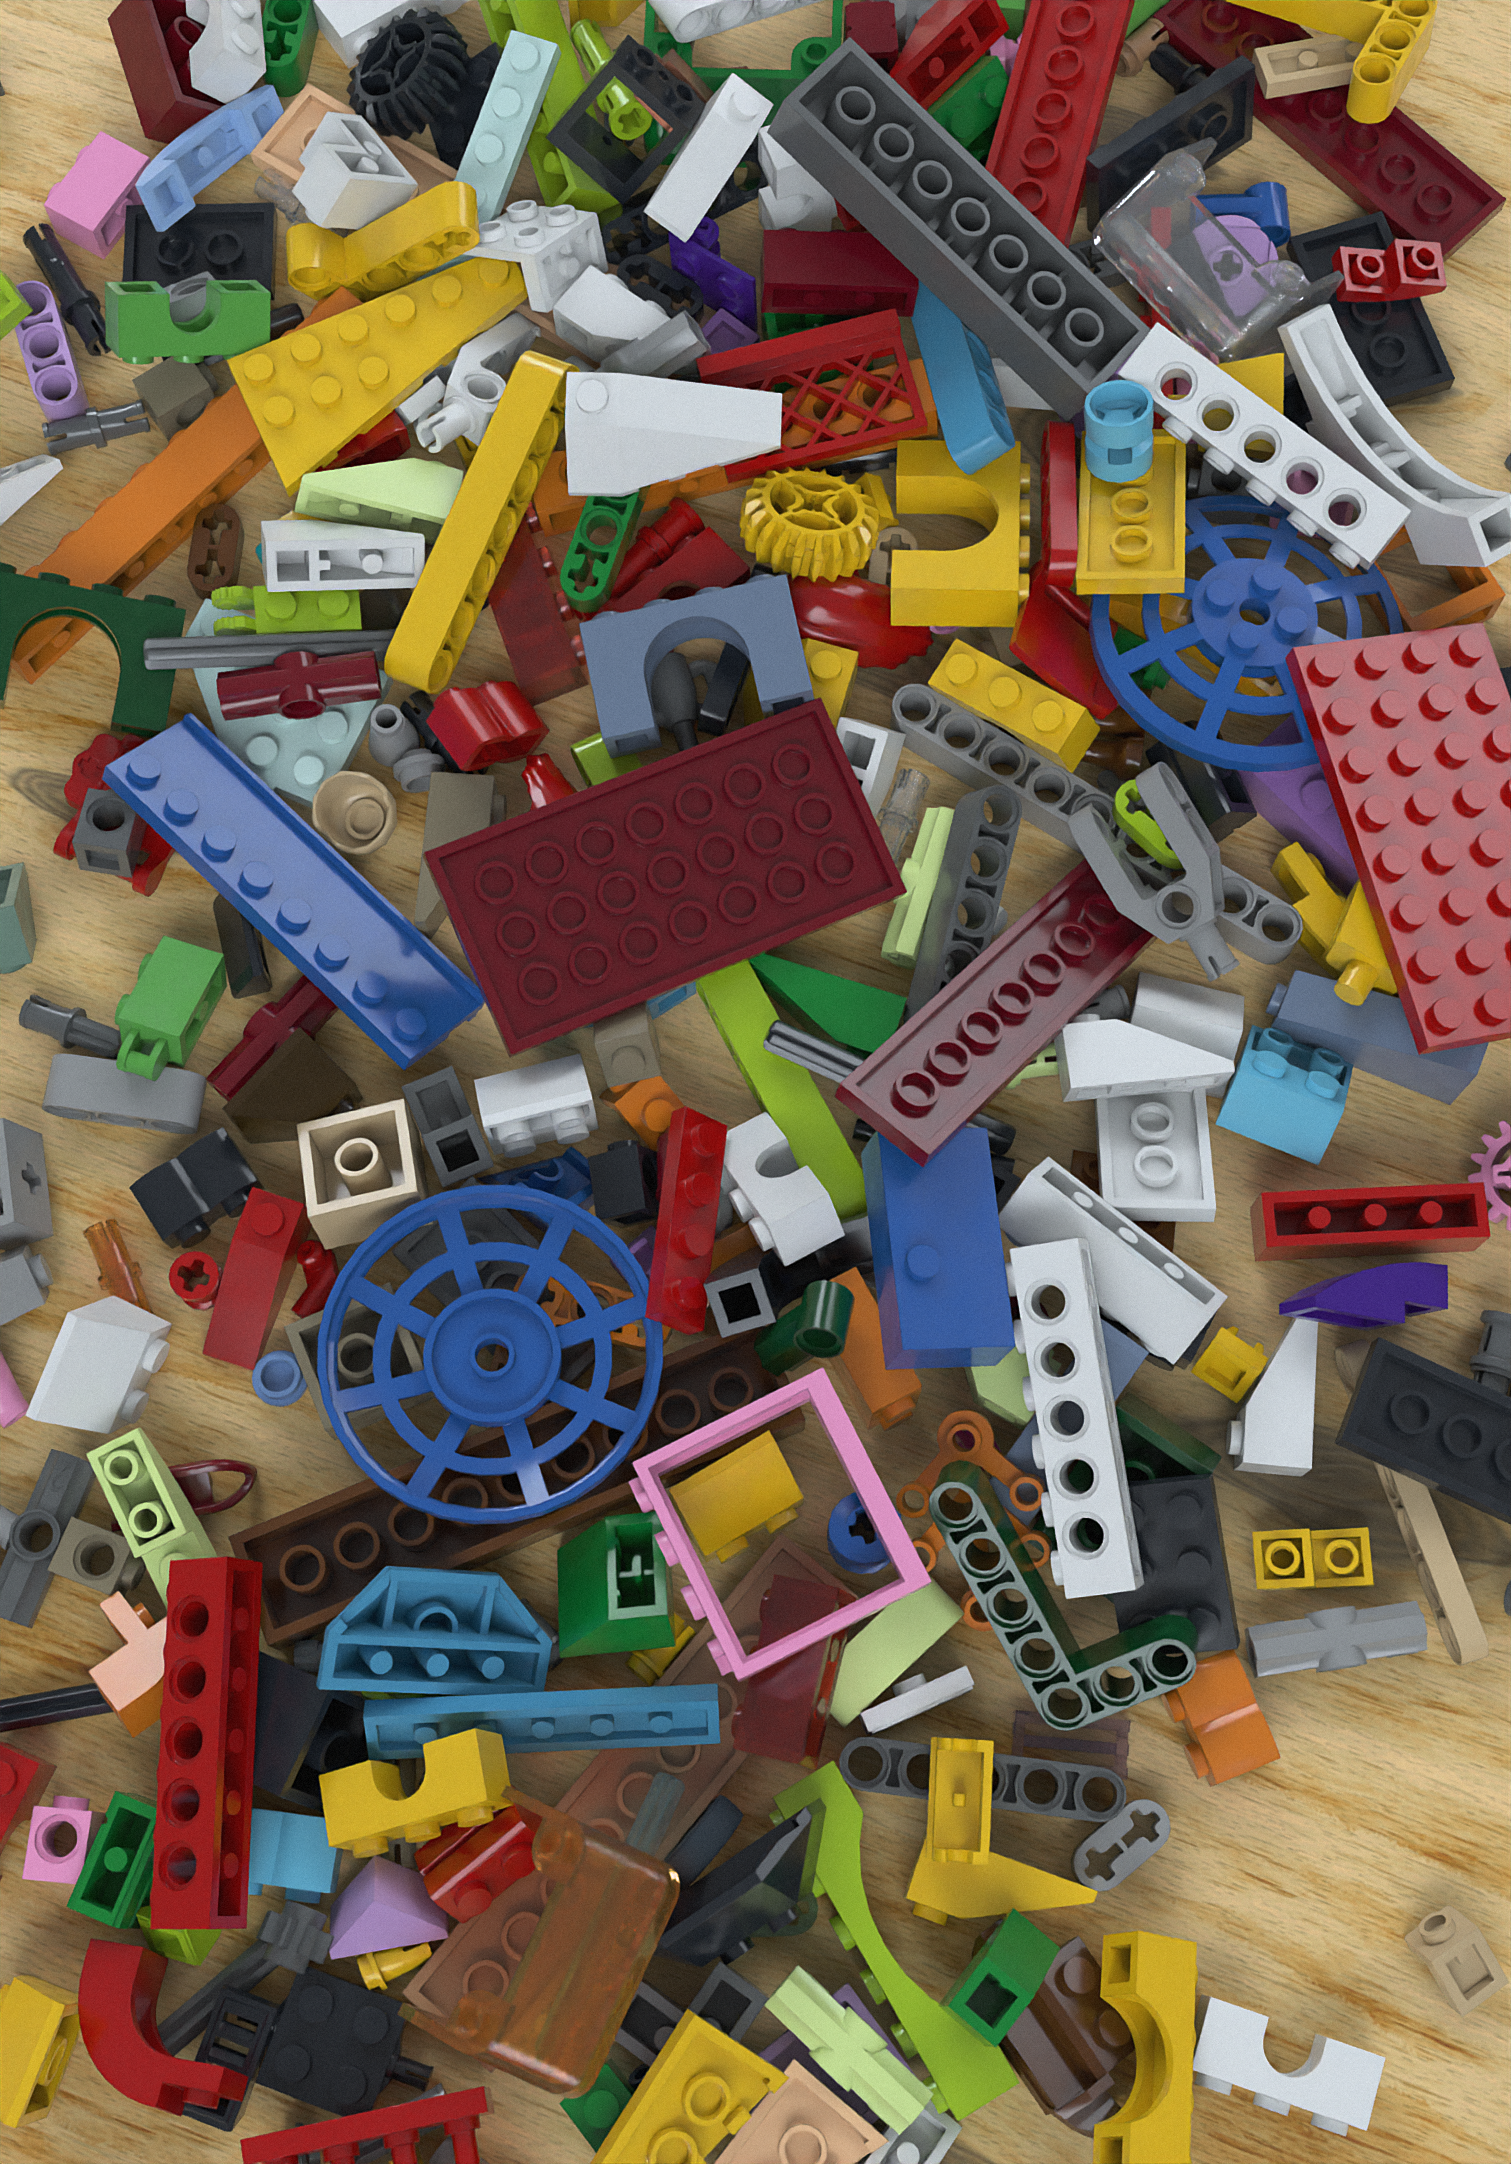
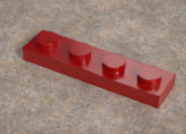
[645,1106,728,1335]

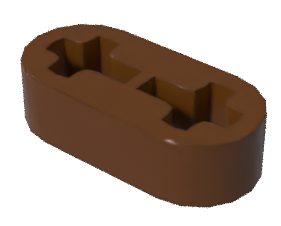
[187,503,244,600]

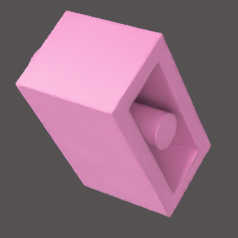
[44,131,151,259]

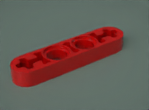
[1040,420,1078,588]

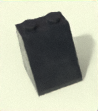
[253,1651,369,1813]

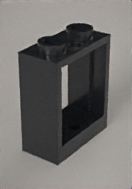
[546,34,706,205]

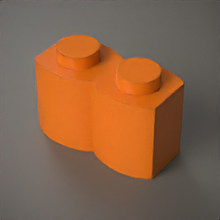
[1161,1649,1281,1787]

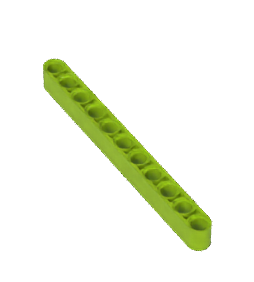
[570,731,867,1220]

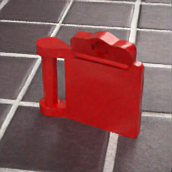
[1009,559,1119,720]
[53,734,175,897]

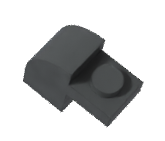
[402,1066,494,1188]

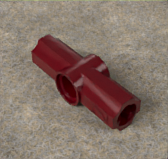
[216,651,382,721]
[206,975,339,1102]

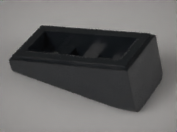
[182,1984,280,2132]

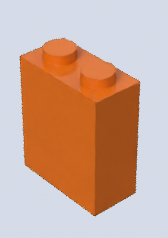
[828,1267,923,1432]

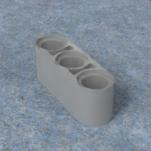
[42,1054,207,1134]

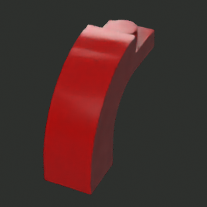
[78,1938,249,2117]

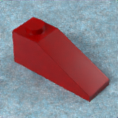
[889,0,1010,110]
[202,1187,312,1371]

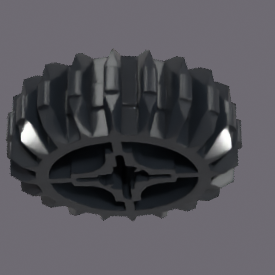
[346,7,471,141]

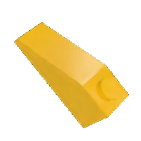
[903,1829,1098,1926]

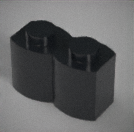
[129,1127,265,1249]

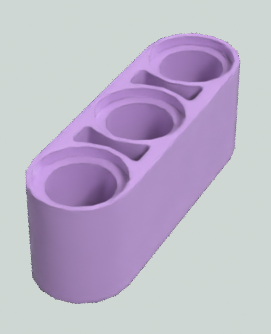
[15,280,89,423]

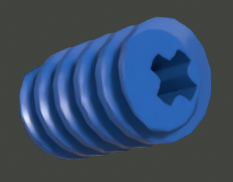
[827,1492,902,1574]

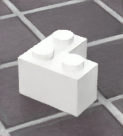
[292,112,418,230]

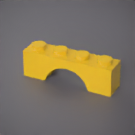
[1092,1930,1198,2164]

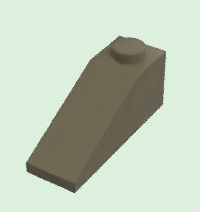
[415,772,507,940]

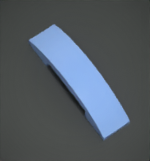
[135,85,284,232]

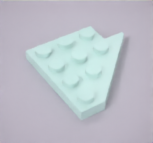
[185,598,393,808]

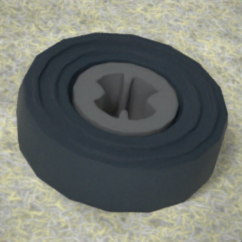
[655,1794,744,1895]

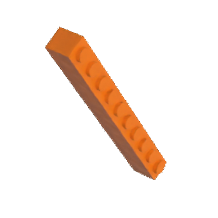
[12,286,363,685]

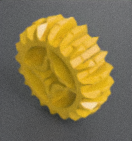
[739,466,879,583]

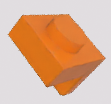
[599,1076,685,1151]

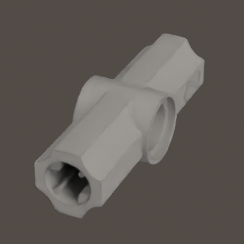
[594,310,709,379]
[1245,1601,1428,1678]

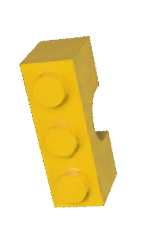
[928,638,1100,773]
[319,1728,514,1858]

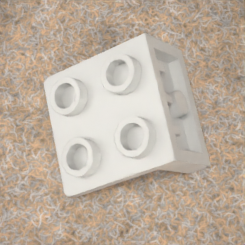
[463,200,608,313]

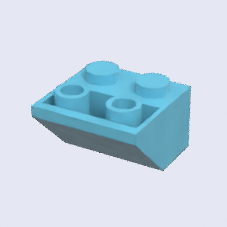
[1215,1025,1354,1165]

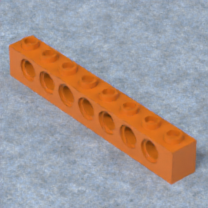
[533,358,938,538]

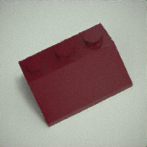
[107,0,226,144]

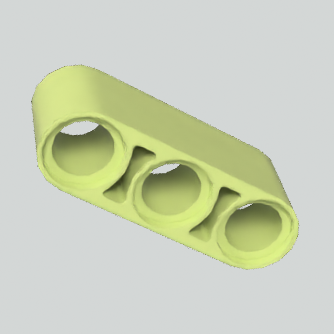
[805,1574,964,1728]

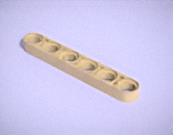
[1334,1339,1489,1666]

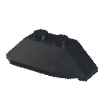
[616,1798,827,1968]

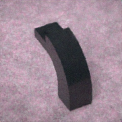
[704,1212,874,1338]

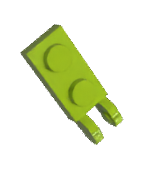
[211,585,362,636]

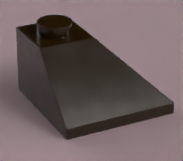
[222,1027,363,1144]

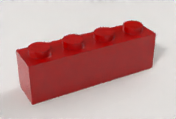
[1250,1182,1491,1261]

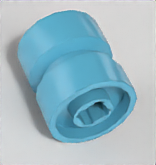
[1084,380,1154,483]

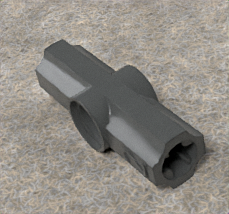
[0,1449,96,1629]

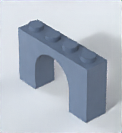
[579,574,814,759]

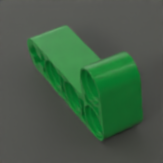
[262,0,319,97]
[560,406,651,613]

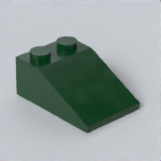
[1027,1391,1222,1604]

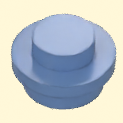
[252,1350,307,1407]

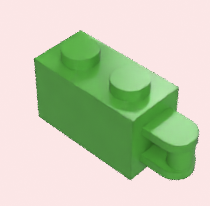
[115,936,227,1081]

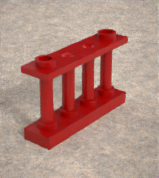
[240,2086,494,2164]

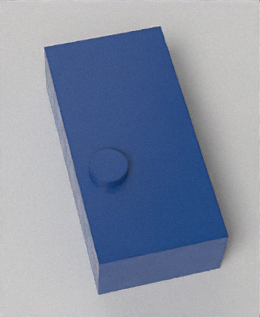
[861,1128,1016,1370]

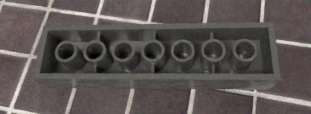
[767,37,1151,422]

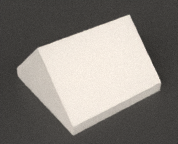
[1128,972,1244,1099]

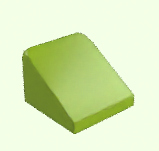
[136,1906,221,1966]

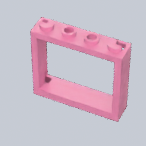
[629,1367,932,1682]

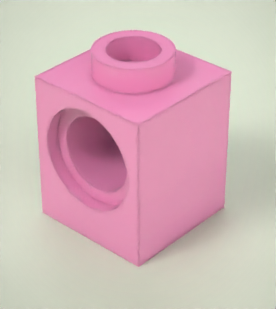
[22,1795,106,1884]

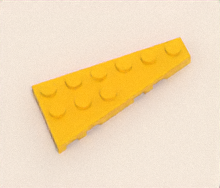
[226,257,528,498]

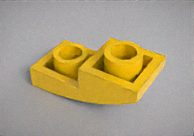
[1252,1527,1374,1590]

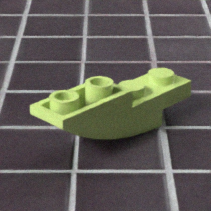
[86,1427,218,1609]

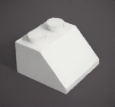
[25,1295,172,1434]

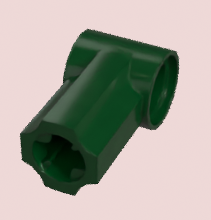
[753,1280,855,1377]

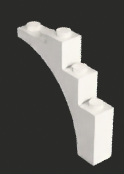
[1277,304,1511,567]

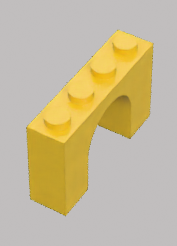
[891,440,1030,627]

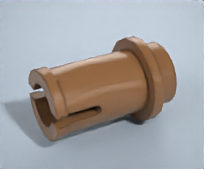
[1116,18,1169,77]

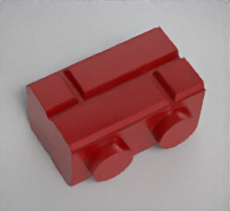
[413,1783,556,1924]

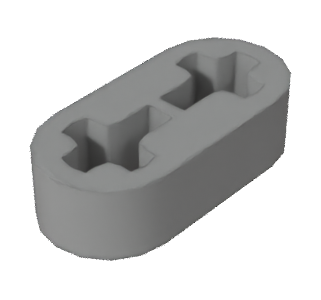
[1071,1799,1171,1891]

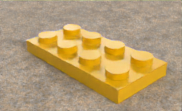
[1076,429,1186,595]

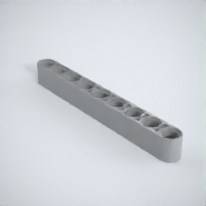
[890,684,1303,964]

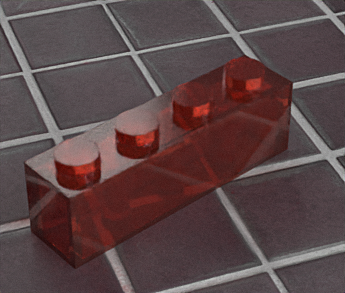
[487,501,589,706]

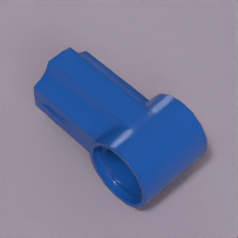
[1189,182,1291,248]

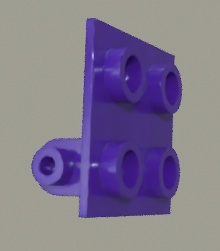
[668,217,758,333]

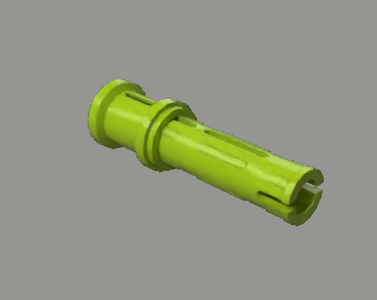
[570,19,653,140]

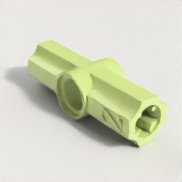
[881,806,955,970]
[764,1965,934,2135]

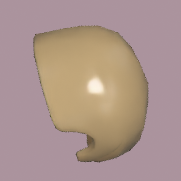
[312,771,397,855]

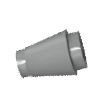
[368,704,420,767]

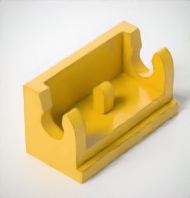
[926,1737,994,1865]

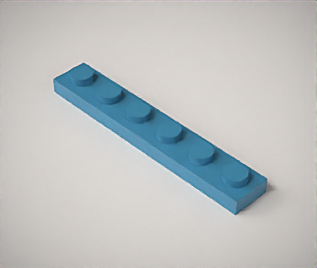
[363,1684,720,1760]

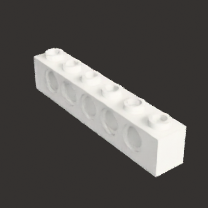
[1118,322,1411,570]
[1005,1238,1144,1599]

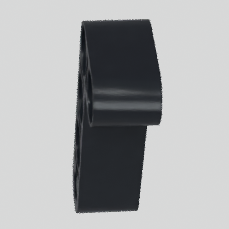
[597,123,769,265]

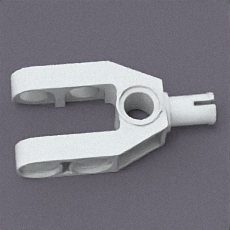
[416,313,595,453]

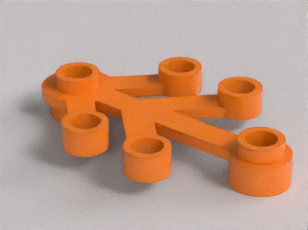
[896,1409,1052,1632]

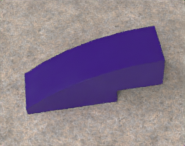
[1279,1262,1448,1331]

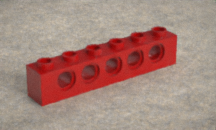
[150,1556,263,1929]

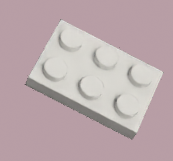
[1094,1088,1216,1222]

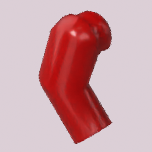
[290,1239,340,1319]

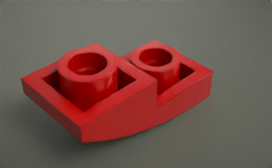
[1331,239,1447,302]

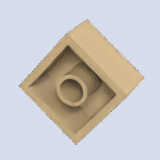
[297,1099,433,1250]

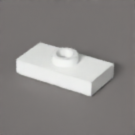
[858,1666,975,1736]

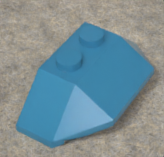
[316,1566,552,1695]

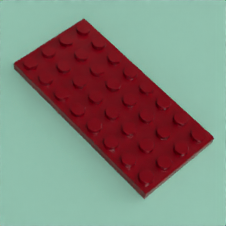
[423,697,907,1058]

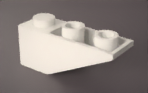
[552,265,711,375]

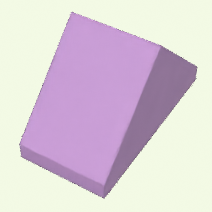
[329,1855,449,1959]

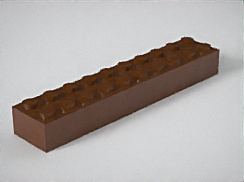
[228,1325,805,1651]

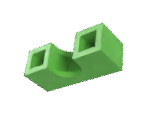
[105,280,271,365]

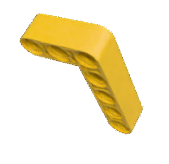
[1224,0,1438,124]

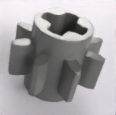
[256,1900,334,1975]

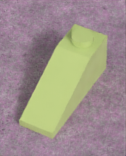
[294,458,464,546]

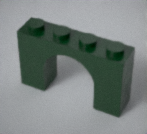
[0,562,186,738]

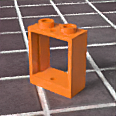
[1345,525,1506,635]

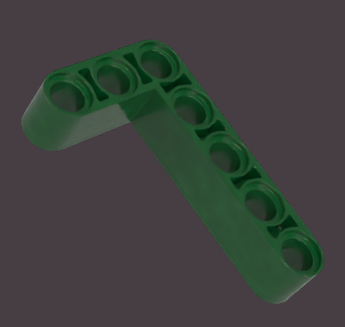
[929,1460,1199,1731]

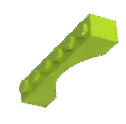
[768,1761,1020,2122]

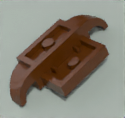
[972,1918,1135,2139]

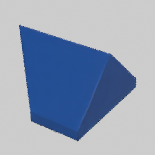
[477,1146,594,1234]

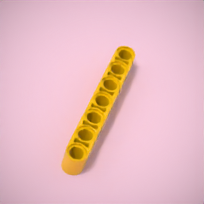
[384,350,580,695]

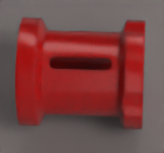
[168,1251,223,1311]

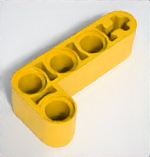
[285,181,480,303]

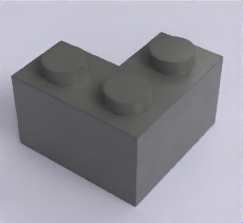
[600,1959,769,2067]

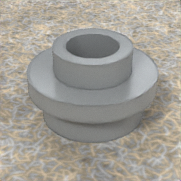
[393,748,446,793]

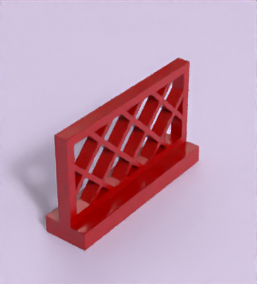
[696,308,928,483]

